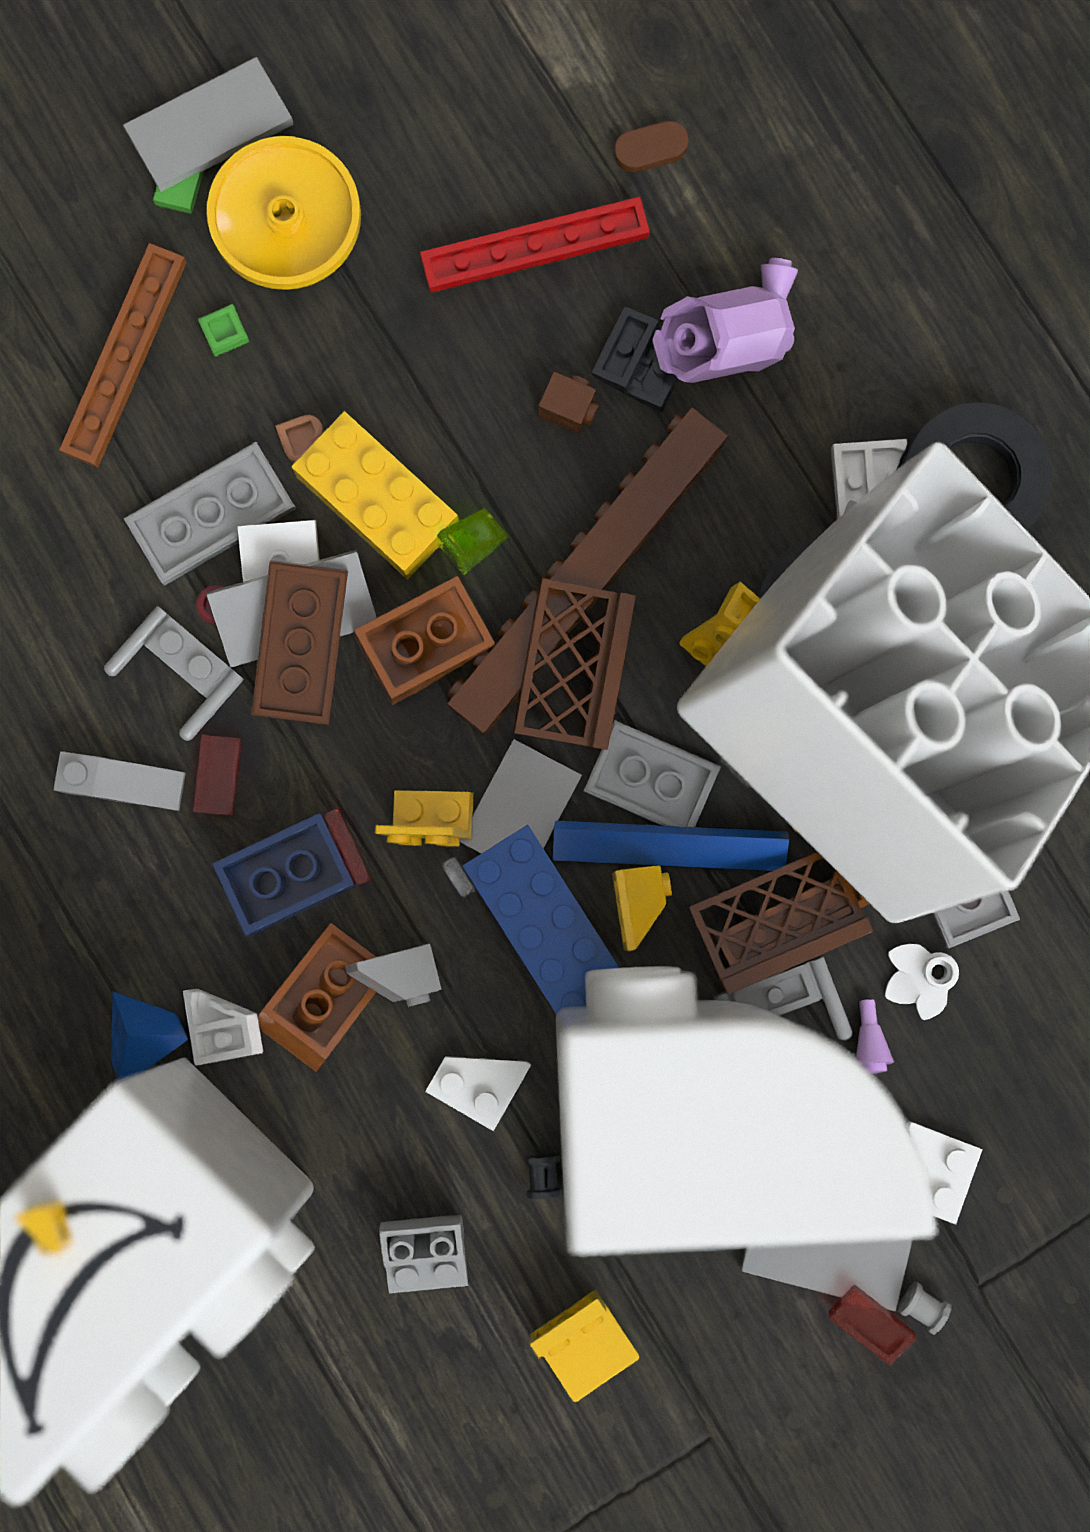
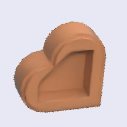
[276,415,324,463]

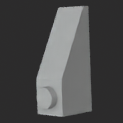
[54,751,186,811]

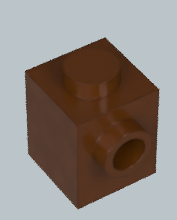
[538,372,600,434]

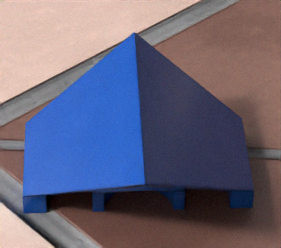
[111,992,188,1081]

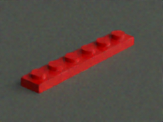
[420,197,650,293]

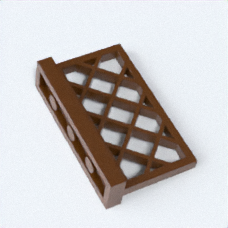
[512,578,636,750]
[688,851,873,995]

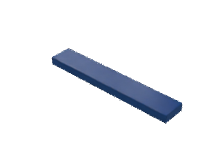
[553,821,789,871]

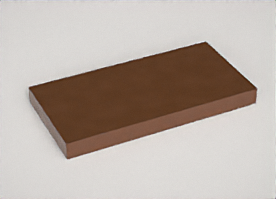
[251,560,348,725]

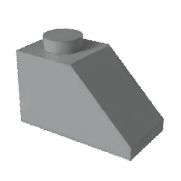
[345,944,442,1007]

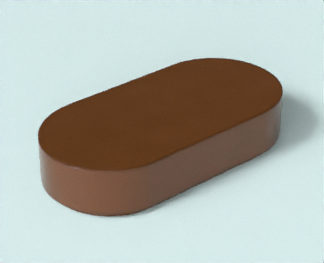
[614,121,689,172]

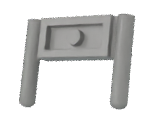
[104,606,244,741]
[714,956,852,1040]

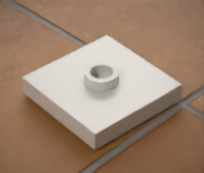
[237,520,320,582]

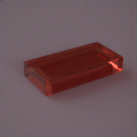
[193,735,242,816]
[325,808,374,886]
[828,1284,916,1366]

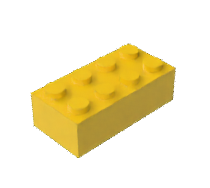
[291,411,459,580]

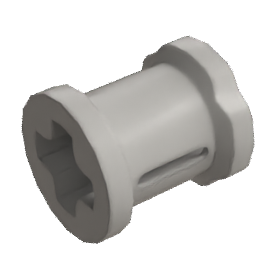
[898,1282,952,1335]

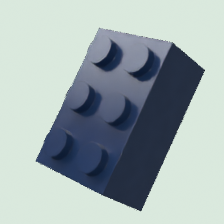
[212,813,358,936]

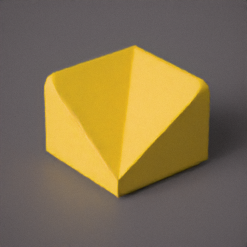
[15,1199,73,1255]

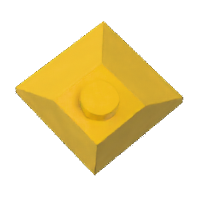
[612,865,672,951]

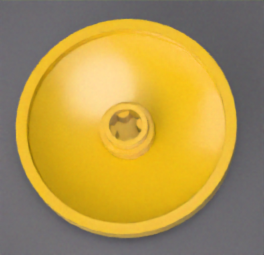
[207,136,361,289]

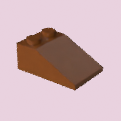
[354,576,495,705]
[258,923,377,1072]

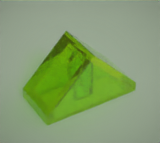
[437,508,509,575]

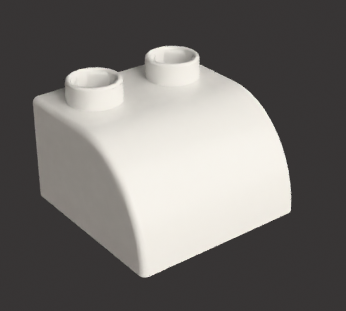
[677,442,1090,923]
[556,966,936,1253]

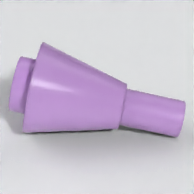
[761,258,798,299]
[856,1000,894,1074]

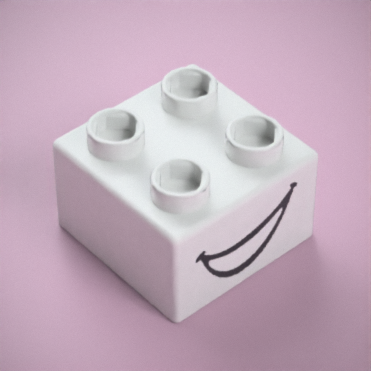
[0,1058,315,1504]

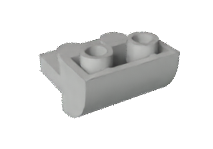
[380,1214,468,1293]

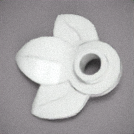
[885,944,959,1020]

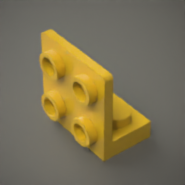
[680,582,760,666]
[375,791,473,847]
[530,1289,639,1402]

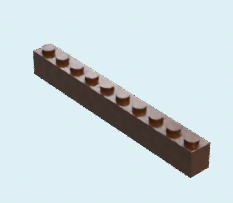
[447,407,728,737]

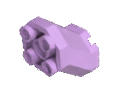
[652,286,795,383]

